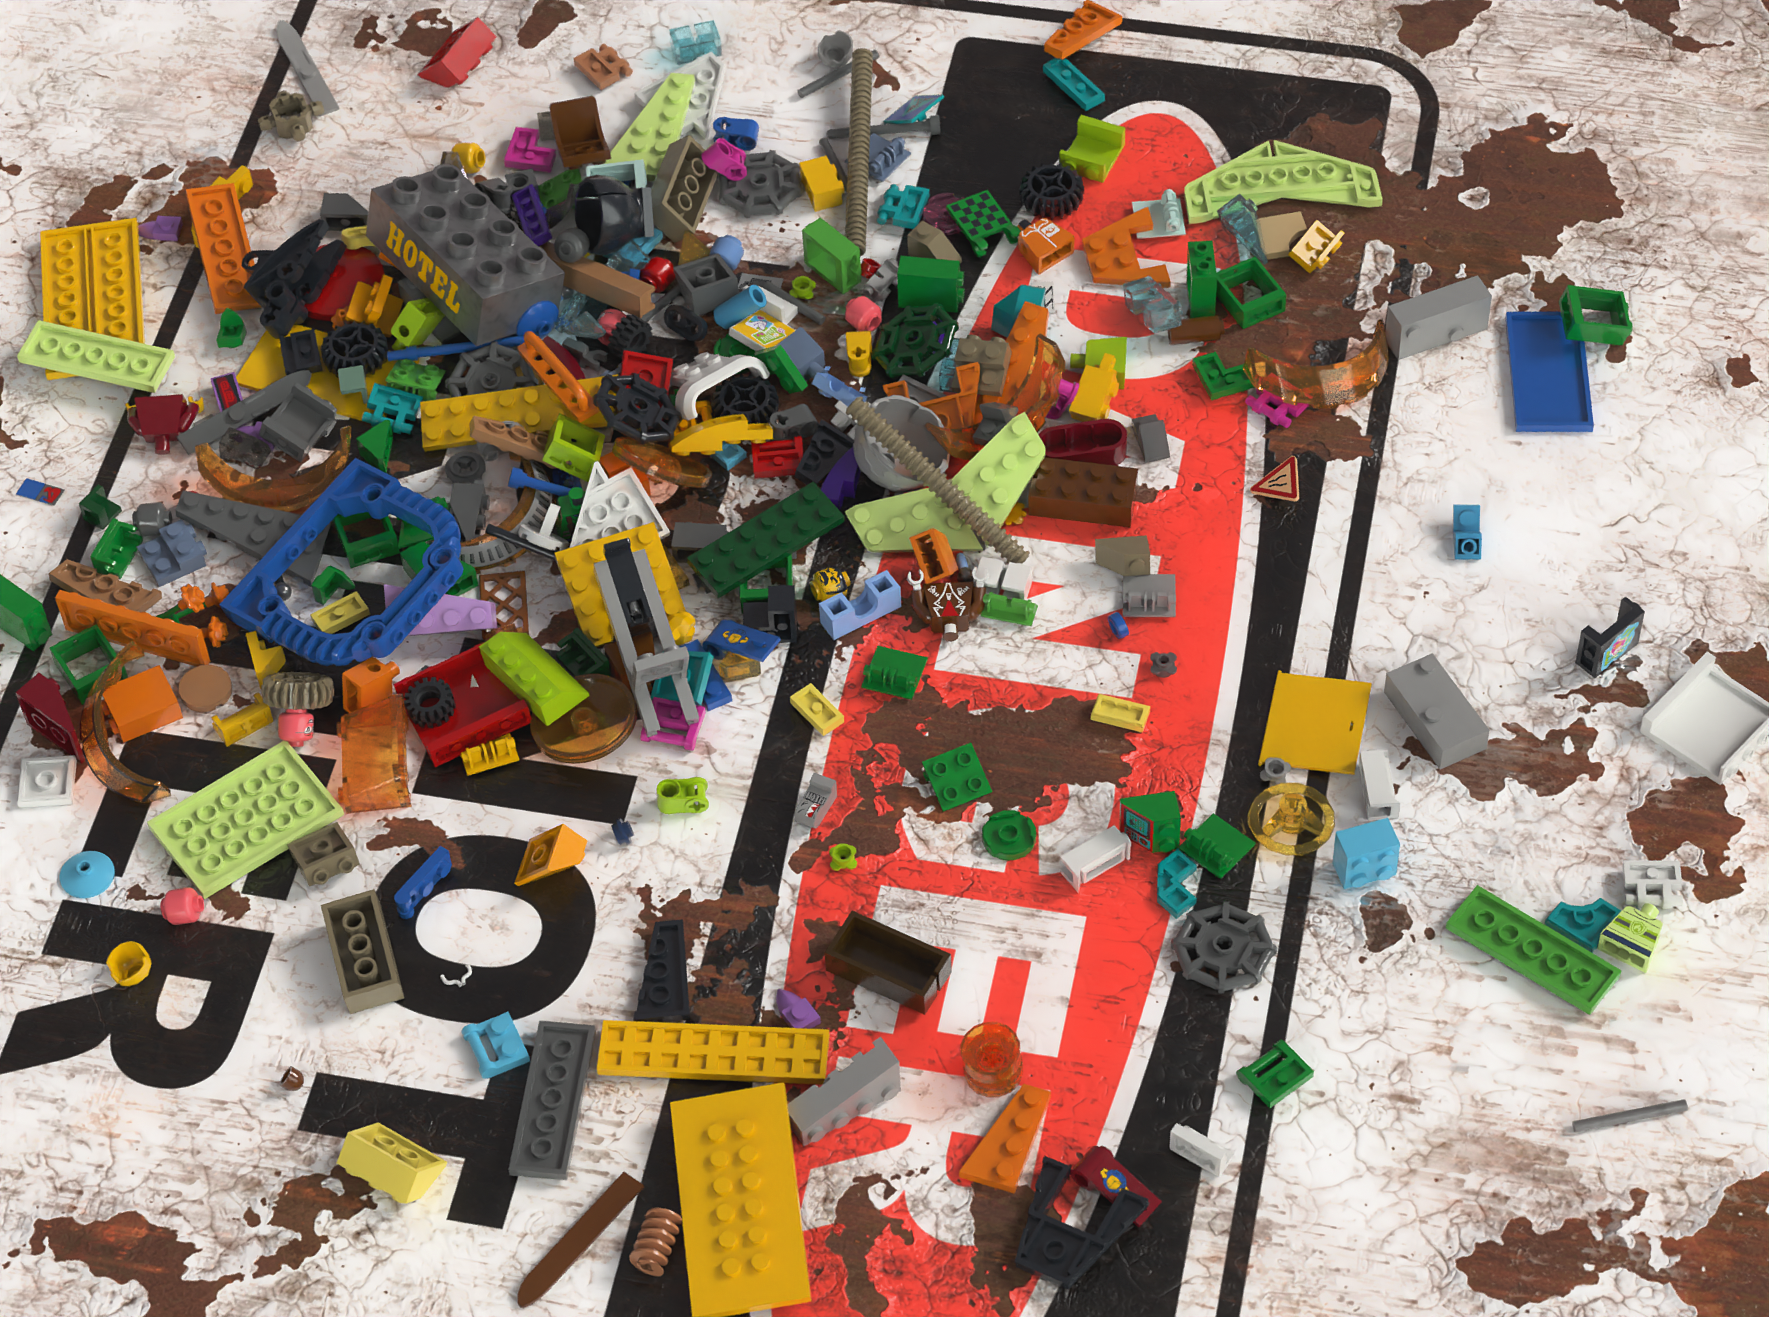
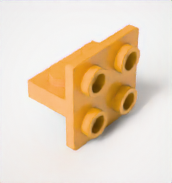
[345,275,403,338]

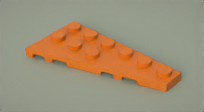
[972,301,1049,435]

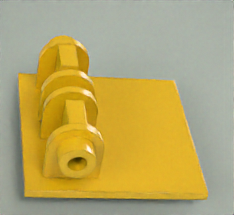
[461,733,519,776]

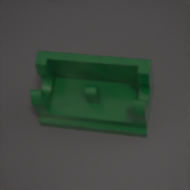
[556,627,611,690]

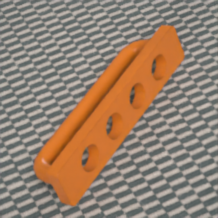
[517,331,600,423]

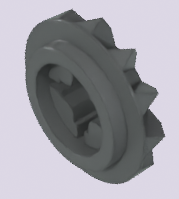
[445,451,486,484]

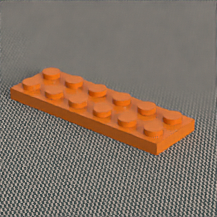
[186,183,262,314]
[55,590,211,667]

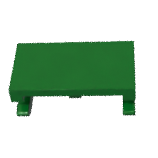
[90,518,143,579]

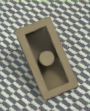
[907,221,962,263]
[1095,535,1150,577]

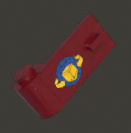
[1070,1145,1162,1227]

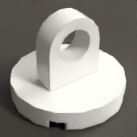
[518,503,569,551]

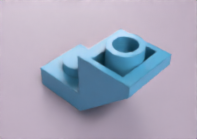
[1452,504,1482,559]

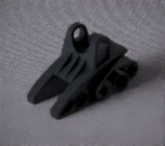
[241,219,347,339]

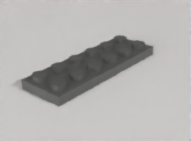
[509,1020,596,1181]

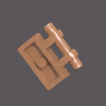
[573,44,633,90]

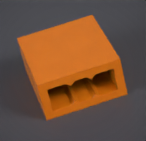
[99,665,183,743]

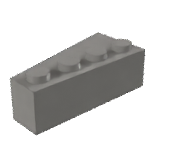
[788,1036,901,1147]

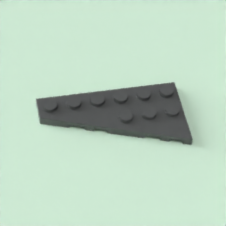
[175,490,332,587]

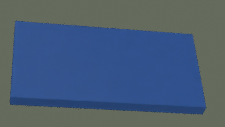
[1505,311,1594,432]

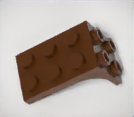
[549,96,611,170]

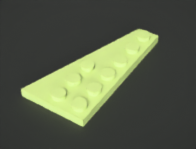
[604,73,695,182]

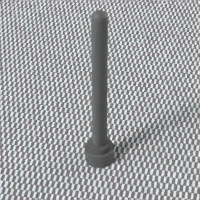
[826,115,941,139]

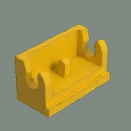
[211,692,274,747]

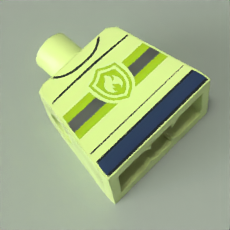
[1598,903,1663,973]

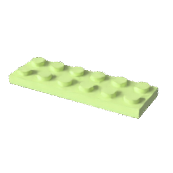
[17,320,175,393]

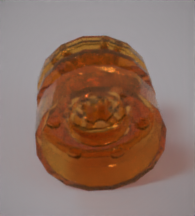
[961,1022,1023,1097]

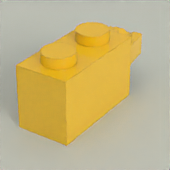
[1069,353,1119,422]

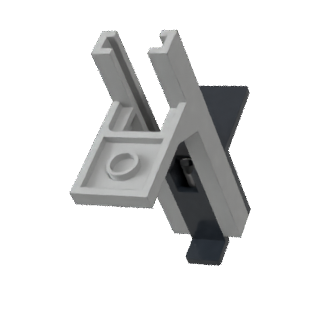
[593,538,699,737]

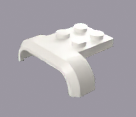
[670,352,770,420]

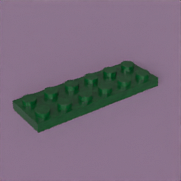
[687,482,844,599]

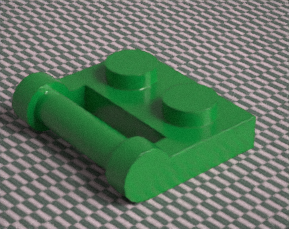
[1236,1040,1314,1108]

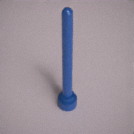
[507,467,571,496]

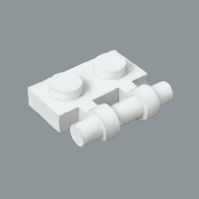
[1622,860,1683,909]

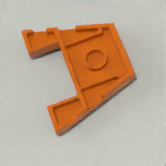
[1082,207,1171,288]
[883,362,980,447]

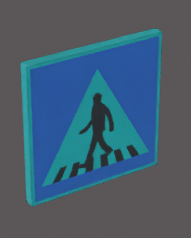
[883,94,944,124]

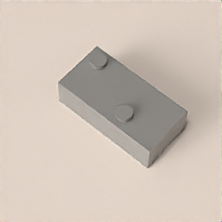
[1385,275,1492,360]
[1384,653,1490,769]

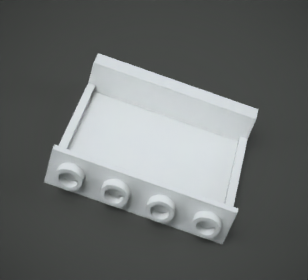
[1640,652,1769,785]

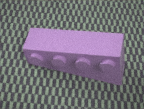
[384,584,497,636]

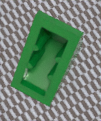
[356,420,393,473]

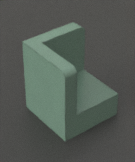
[338,365,368,404]

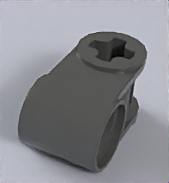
[474,177,513,214]
[770,404,819,441]

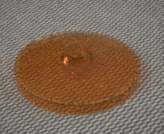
[612,437,712,487]
[530,674,637,764]

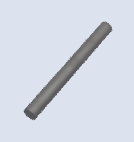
[1572,1099,1688,1133]

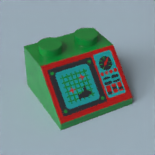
[1119,791,1181,853]

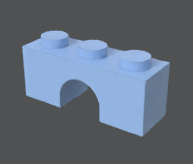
[819,570,901,640]

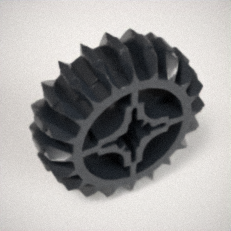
[1019,162,1084,220]
[321,320,389,378]
[711,373,779,424]

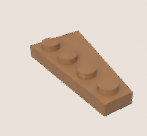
[469,416,569,469]
[49,559,162,612]

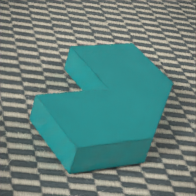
[1157,848,1197,919]

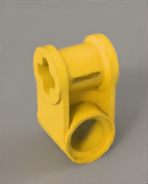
[846,331,872,377]

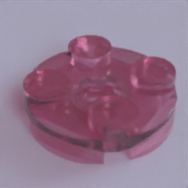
[923,193,965,235]

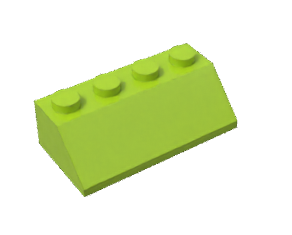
[479,632,590,726]

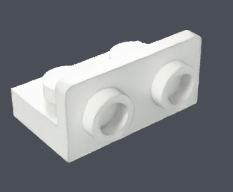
[1170,1123,1234,1177]

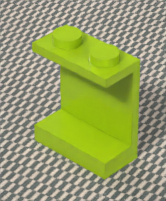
[1059,115,1125,183]

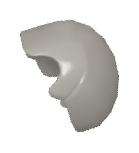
[818,30,853,67]

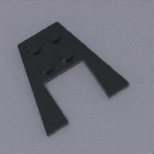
[1015,1156,1149,1289]

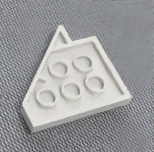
[634,52,725,139]
[570,461,670,548]

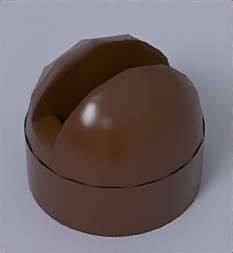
[280,1066,304,1092]

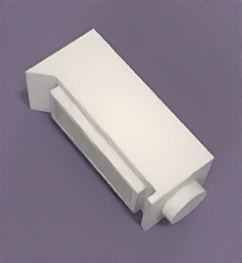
[1358,749,1401,820]
[1060,825,1131,892]

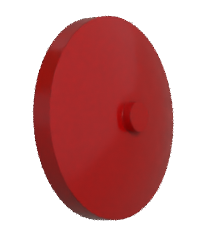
[296,244,385,321]

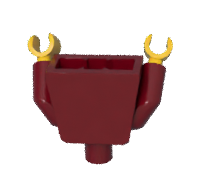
[125,394,204,455]

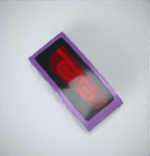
[210,372,243,412]

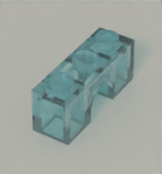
[1122,276,1183,334]

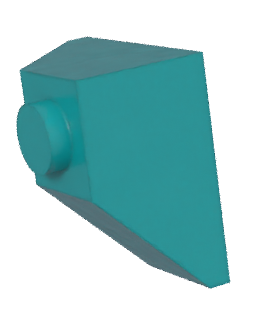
[991,285,1046,338]

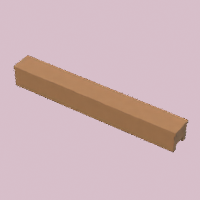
[521,230,655,318]

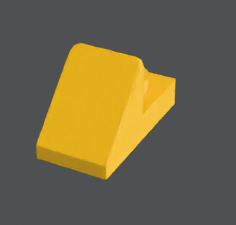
[246,631,286,689]

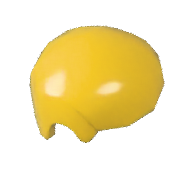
[106,941,151,986]

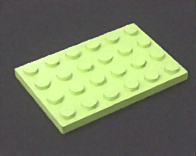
[147,741,344,900]

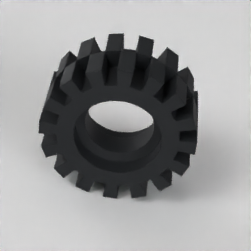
[608,314,652,359]
[404,677,456,728]

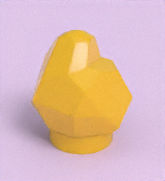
[667,611,696,645]

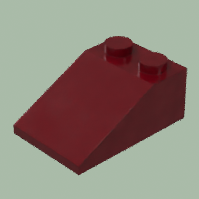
[15,673,85,764]

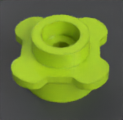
[789,276,816,300]
[829,844,857,871]

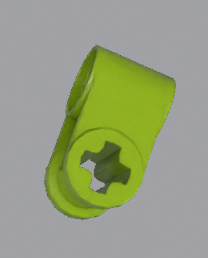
[656,777,709,814]

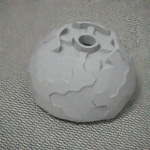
[853,395,950,493]

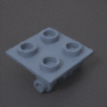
[845,133,911,182]

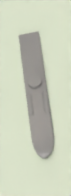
[277,20,340,117]

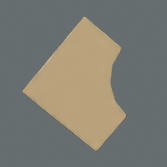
[1253,211,1307,260]

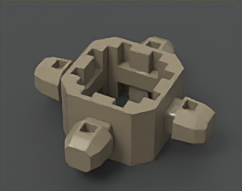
[258,90,324,142]

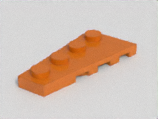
[1044,0,1122,60]
[959,1084,1051,1194]

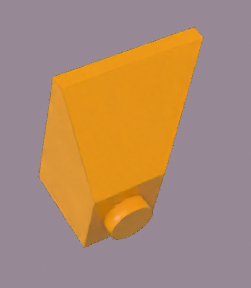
[514,824,587,886]

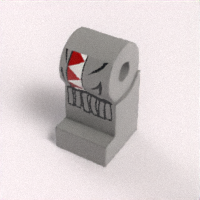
[794,773,837,829]

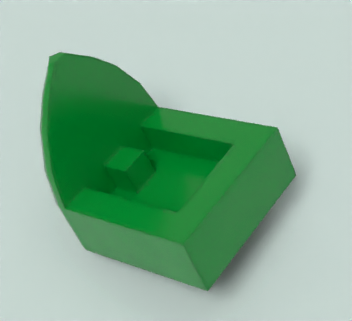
[216,308,247,348]
[311,566,355,605]

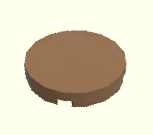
[178,665,232,712]

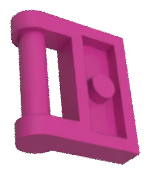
[640,697,706,751]

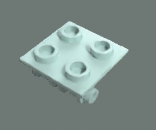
[1132,189,1186,239]

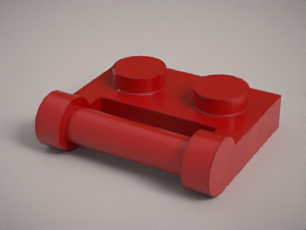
[751,436,803,479]

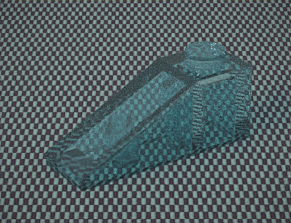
[1217,193,1268,265]

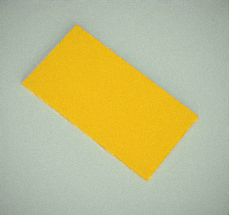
[236,325,420,421]

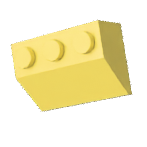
[337,1123,447,1203]

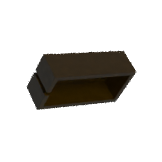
[825,910,952,1015]

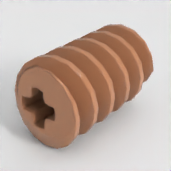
[629,1208,683,1276]

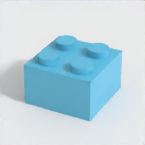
[1332,818,1400,889]

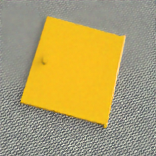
[1258,670,1372,775]

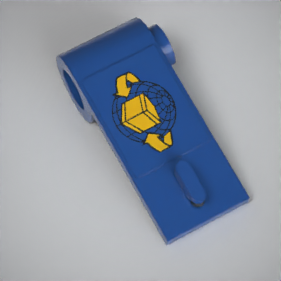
[702,619,781,663]

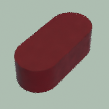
[1038,419,1127,466]

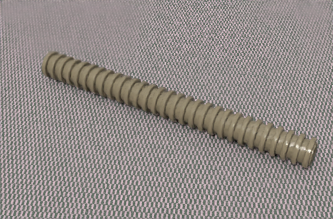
[846,396,1030,564]

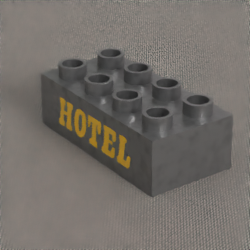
[366,164,565,346]

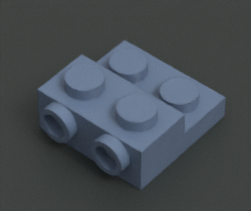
[137,519,207,587]

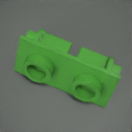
[981,592,1038,627]

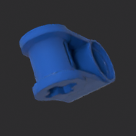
[713,117,759,151]

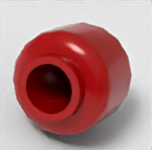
[640,257,675,293]

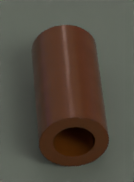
[1167,315,1225,346]

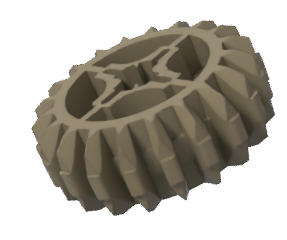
[261,671,334,710]

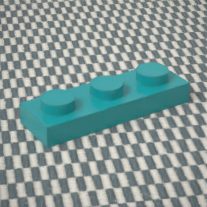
[1043,58,1105,111]

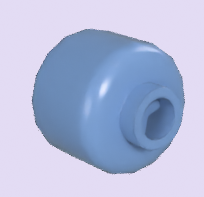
[708,235,744,271]

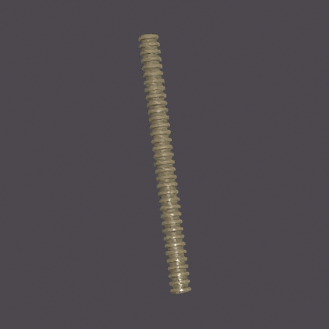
[845,48,873,257]

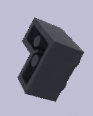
[743,585,797,643]

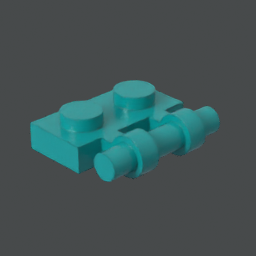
[877,184,929,229]
[362,383,423,435]

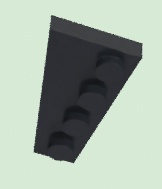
[633,919,690,1023]

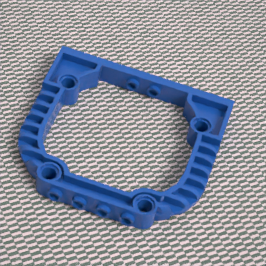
[219,458,463,666]

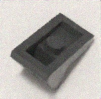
[973,402,1019,446]
[1131,414,1170,463]

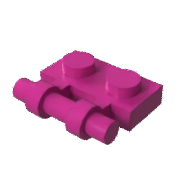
[1245,372,1312,428]

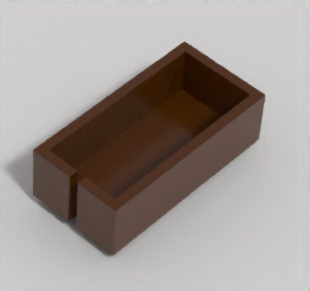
[1028,457,1138,528]

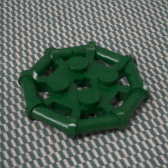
[872,303,959,379]

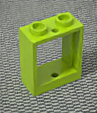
[542,413,605,482]

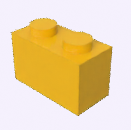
[799,155,845,212]

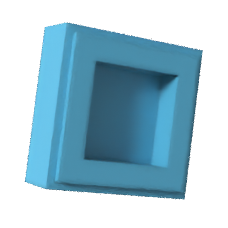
[711,441,747,471]

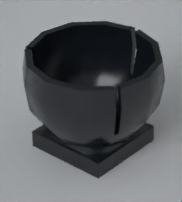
[575,175,654,255]

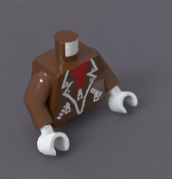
[907,567,989,642]

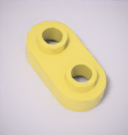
[341,226,376,250]

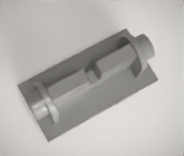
[863,258,899,303]

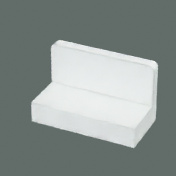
[743,285,798,325]

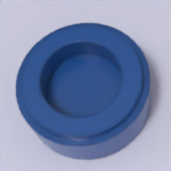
[1107,612,1129,639]

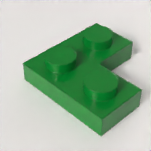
[751,344,808,394]
[1192,352,1258,400]

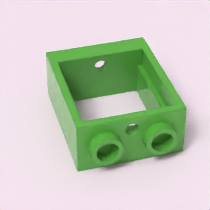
[802,217,862,294]

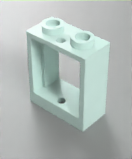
[582,159,648,198]

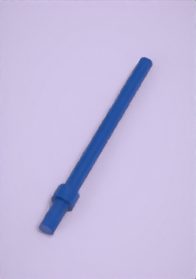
[387,335,525,361]

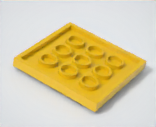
[555,522,686,648]

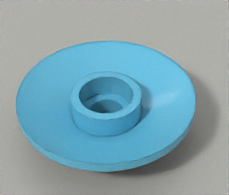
[59,851,115,898]

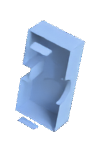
[812,366,867,406]

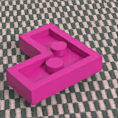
[504,127,557,173]

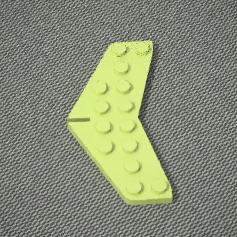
[1184,140,1383,224]
[845,412,1045,553]

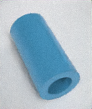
[714,285,767,329]

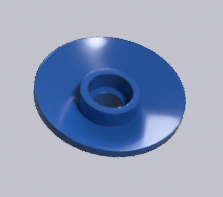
[516,301,559,339]

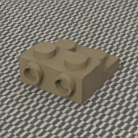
[951,335,1012,397]
[287,822,360,887]

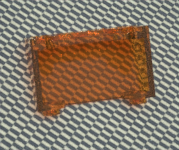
[337,694,412,814]

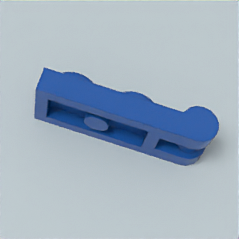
[394,846,452,919]

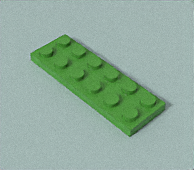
[1446,885,1622,1015]

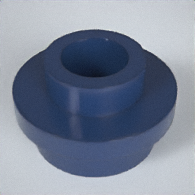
[611,818,634,845]

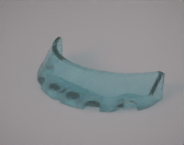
[554,240,651,339]

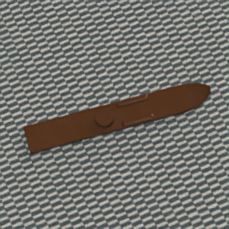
[518,1172,644,1308]

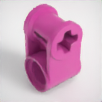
[701,138,747,181]
[1040,374,1079,420]

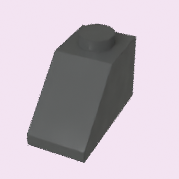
[320,193,368,231]

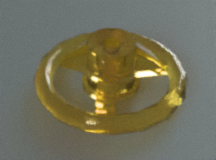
[1248,783,1336,856]

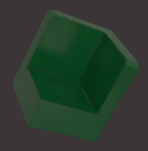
[79,484,122,530]

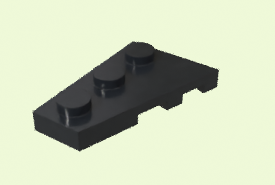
[795,419,854,487]

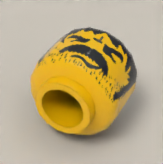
[810,566,851,602]

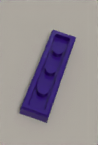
[512,184,553,247]

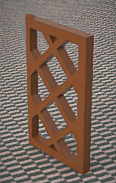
[479,570,529,640]

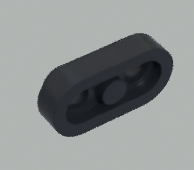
[663,305,708,342]

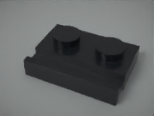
[279,329,322,376]

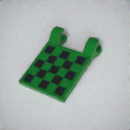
[946,190,1021,257]

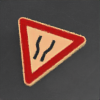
[1250,456,1299,502]

